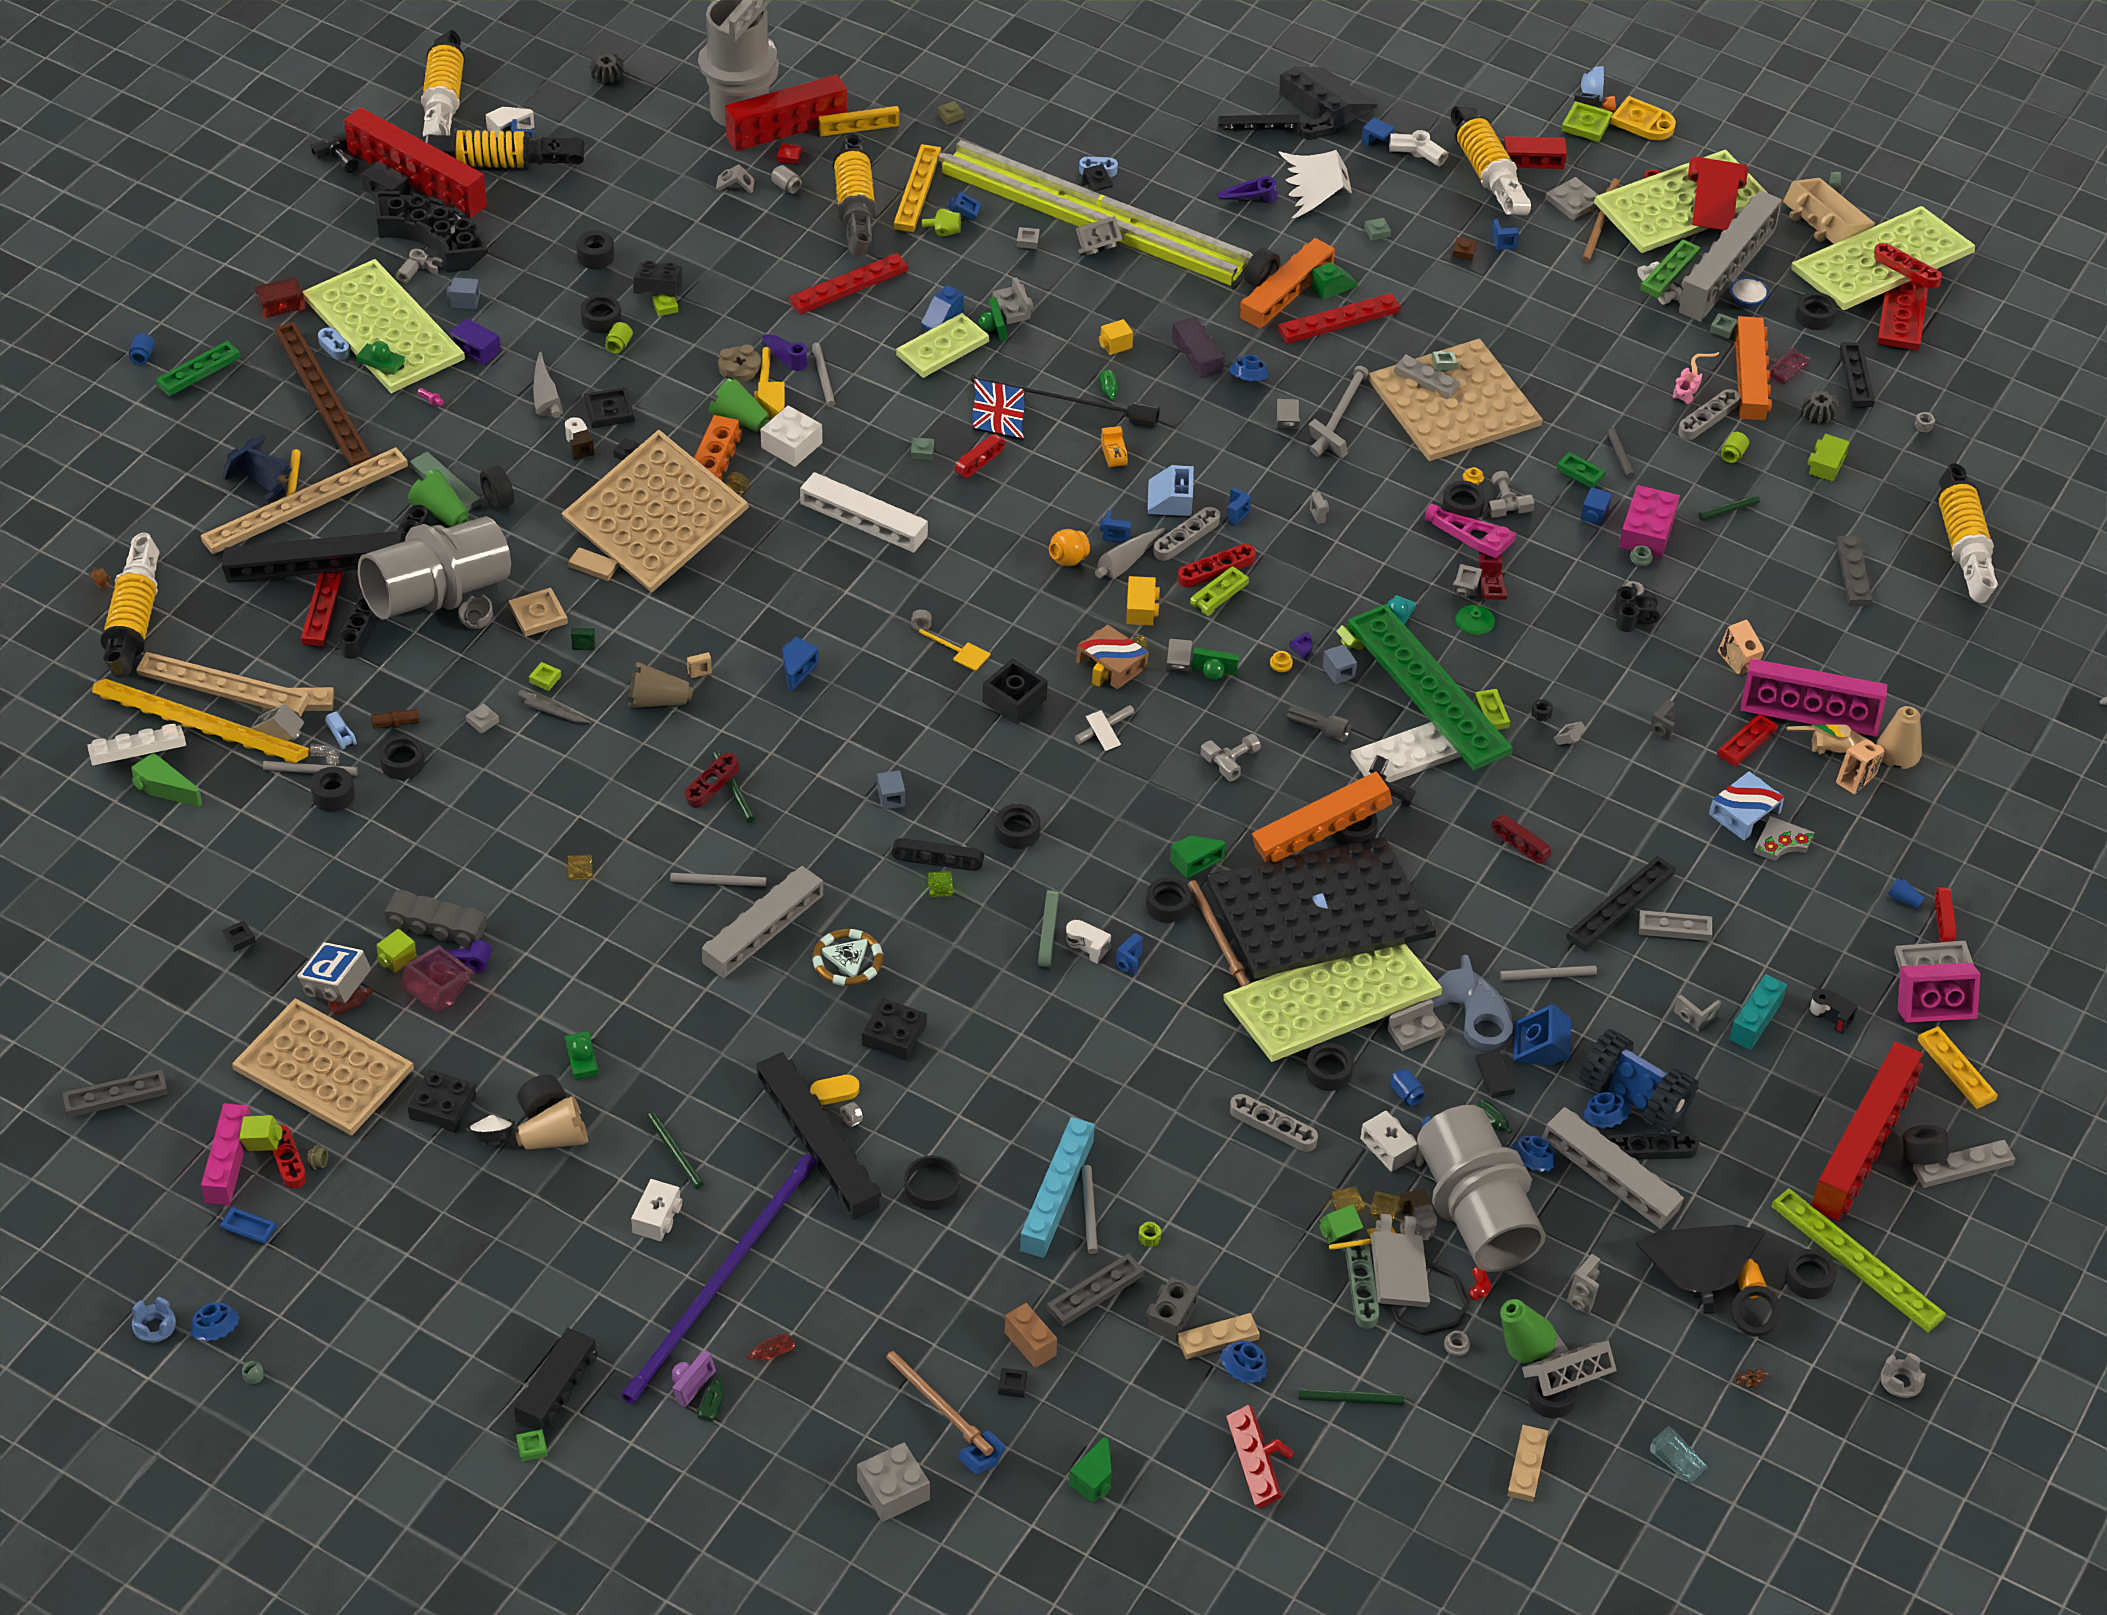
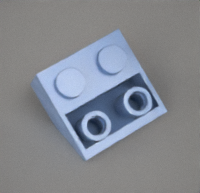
[1147,465,1194,516]

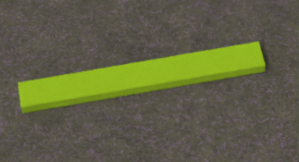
[1771,1188,1946,1333]

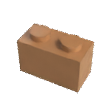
[1005,1303,1057,1368]

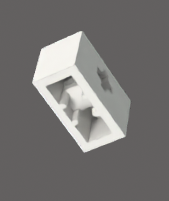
[1360,1111,1417,1172]
[631,1179,683,1241]

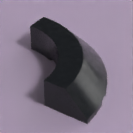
[373,191,488,273]

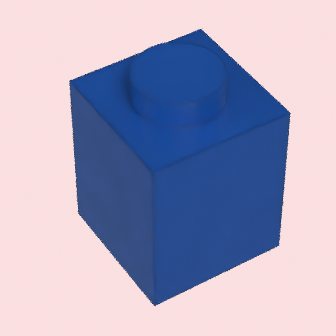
[1581,487,1612,526]

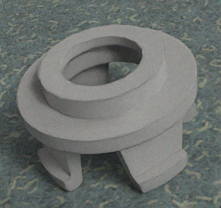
[1880,1353,1926,1398]

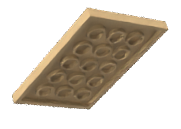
[232,998,414,1136]

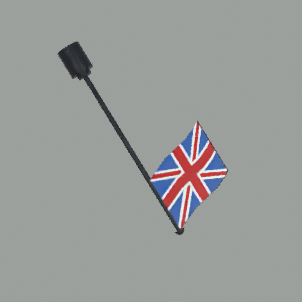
[970,375,1160,440]

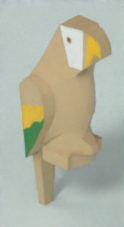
[1786,725,1872,755]

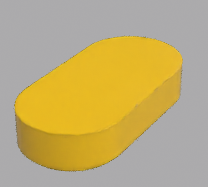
[810,1075,859,1105]

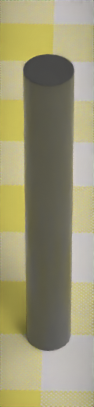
[1607,428,1635,479]

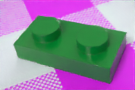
[1556,452,1606,488]

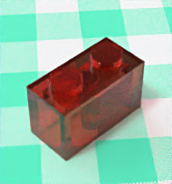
[255,277,305,318]

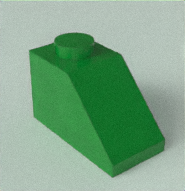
[1311,262,1358,300]
[1170,836,1226,879]
[1069,1436,1112,1503]

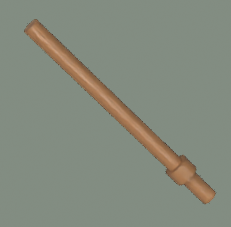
[1582,178,1620,263]
[1188,880,1250,987]
[887,1351,994,1456]

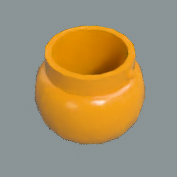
[1049,529,1090,567]

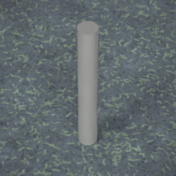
[1075,705,1134,744]

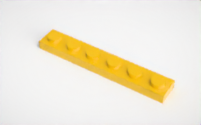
[894,144,941,232]

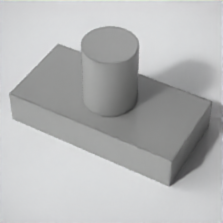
[1309,419,1348,459]

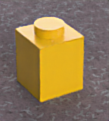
[1099,319,1133,355]

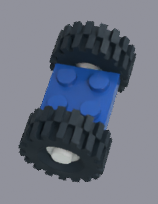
[1579,1028,1699,1133]

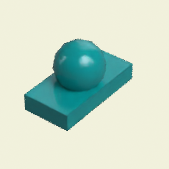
[1387,595,1416,625]

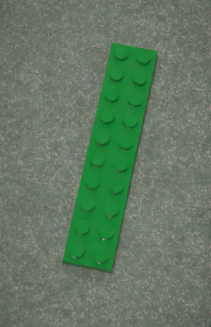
[1347,604,1513,770]

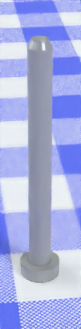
[1326,366,1369,431]

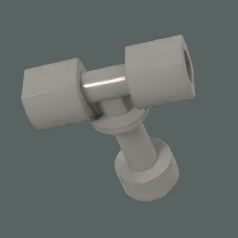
[1488,471,1534,518]
[1201,734,1261,781]

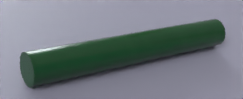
[1699,495,1760,521]

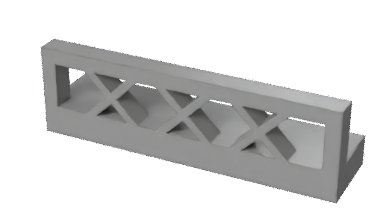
[717,0,772,42]
[1522,1340,1617,1396]

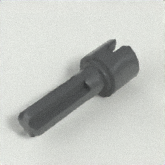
[1287,706,1351,742]

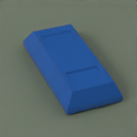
[219,1207,278,1244]

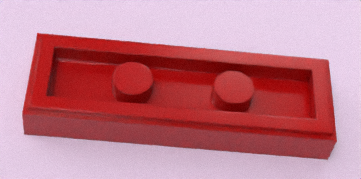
[1717,714,1778,767]

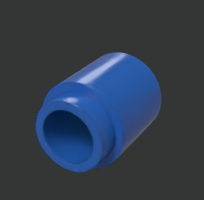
[129,333,155,365]
[1390,1069,1426,1106]

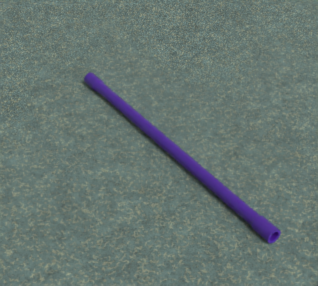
[621,1154,817,1404]

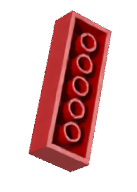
[725,74,847,151]

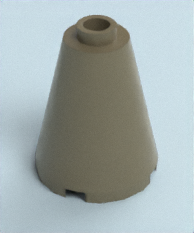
[628,662,693,708]

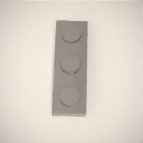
[1394,355,1460,399]
[1639,910,1712,941]

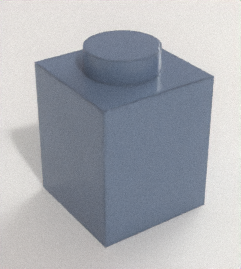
[447,277,480,309]
[1322,644,1357,685]
[877,770,905,810]

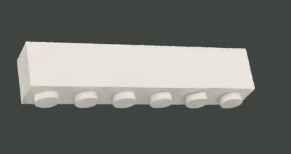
[800,472,928,553]

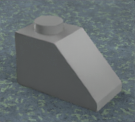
[251,703,304,741]

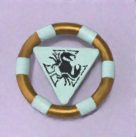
[812,929,883,986]

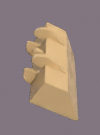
[1783,178,1875,244]

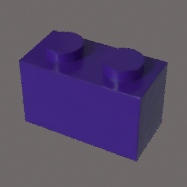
[450,318,501,365]

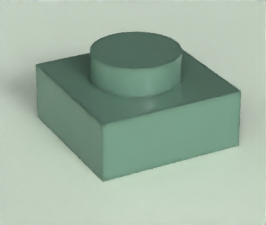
[1364,218,1391,241]
[1710,313,1737,338]
[1432,351,1458,372]
[911,437,935,460]

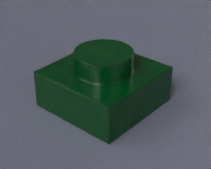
[571,627,596,651]

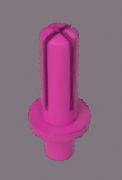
[417,388,444,406]

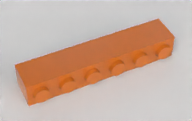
[1240,238,1335,329]
[1735,316,1772,420]
[1252,771,1393,863]

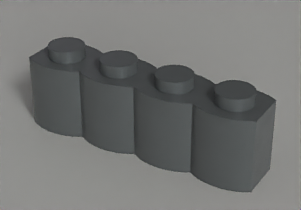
[385,890,487,947]

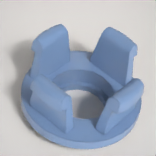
[132,1297,176,1343]

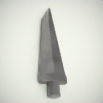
[518,690,591,723]

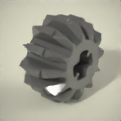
[590,52,624,85]
[1801,389,1838,424]

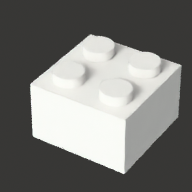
[761,406,822,467]

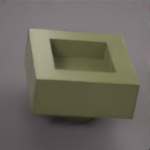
[937,101,964,125]

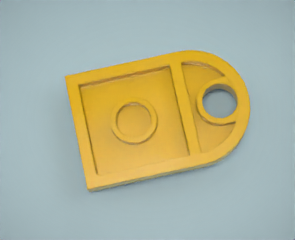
[1610,96,1676,140]

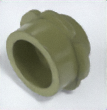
[307,1145,328,1170]

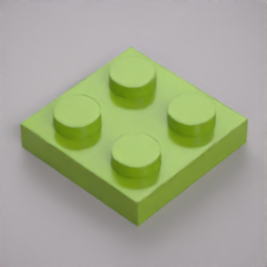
[1561,101,1613,142]

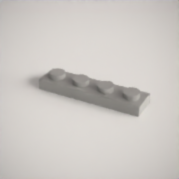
[1912,1140,2015,1188]

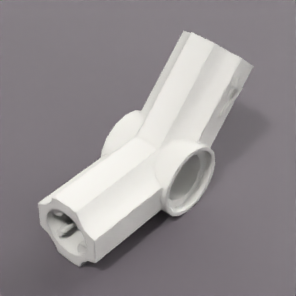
[1389,130,1449,167]

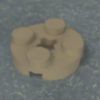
[718,344,761,382]

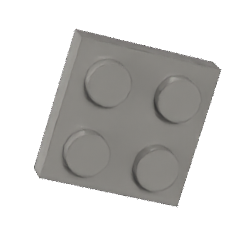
[1545,177,1599,221]

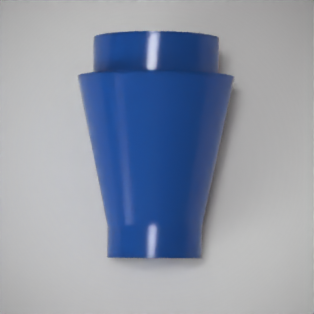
[1888,878,1925,909]

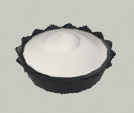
[466,1115,516,1146]

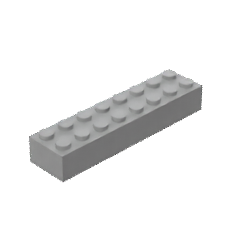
[1678,190,1782,322]

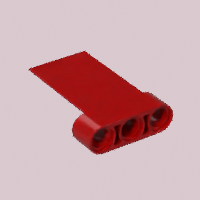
[1688,157,1748,230]

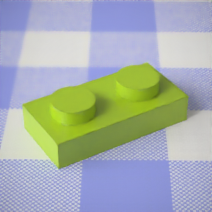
[1474,689,1510,730]

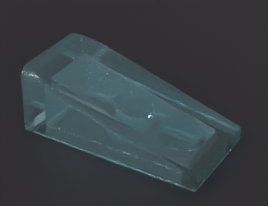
[1650,1426,1707,1484]

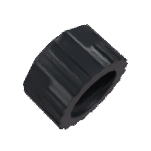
[1531,699,1553,721]

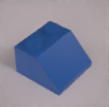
[1513,1004,1571,1066]

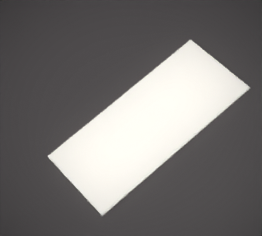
[1086,710,1121,751]

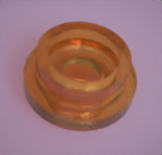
[89,567,110,588]

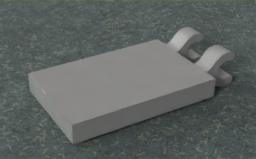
[1371,1214,1430,1308]

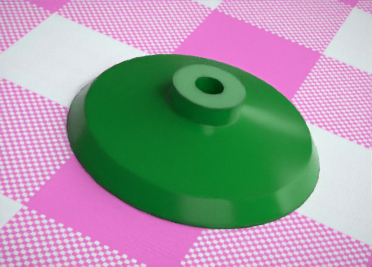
[1455,605,1495,635]

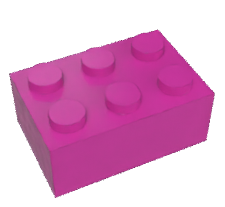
[1619,485,1680,558]
[1898,962,1980,1022]

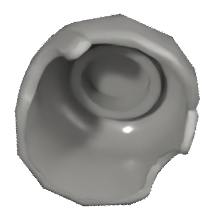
[458,595,493,629]

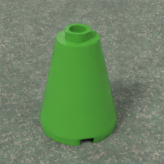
[709,378,771,433]
[408,469,469,527]
[1500,1299,1557,1364]

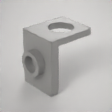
[716,164,755,194]
[1277,399,1300,429]
[1166,639,1192,671]
[1674,995,1721,1031]

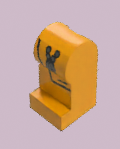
[1101,426,1128,468]

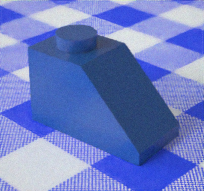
[921,285,964,331]
[782,637,819,691]

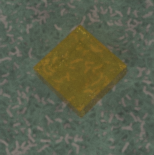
[568,855,593,880]
[1331,1186,1364,1212]
[1369,1191,1400,1222]

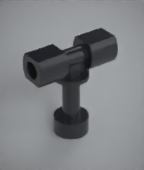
[310,131,359,173]
[1369,755,1417,806]

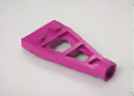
[1425,504,1517,558]

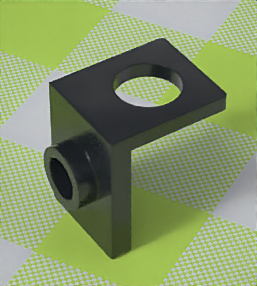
[1081,164,1113,192]

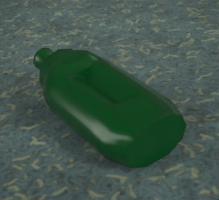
[1475,1100,1512,1134]
[697,1375,724,1422]

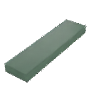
[410,452,481,511]

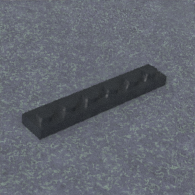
[1566,855,1676,951]

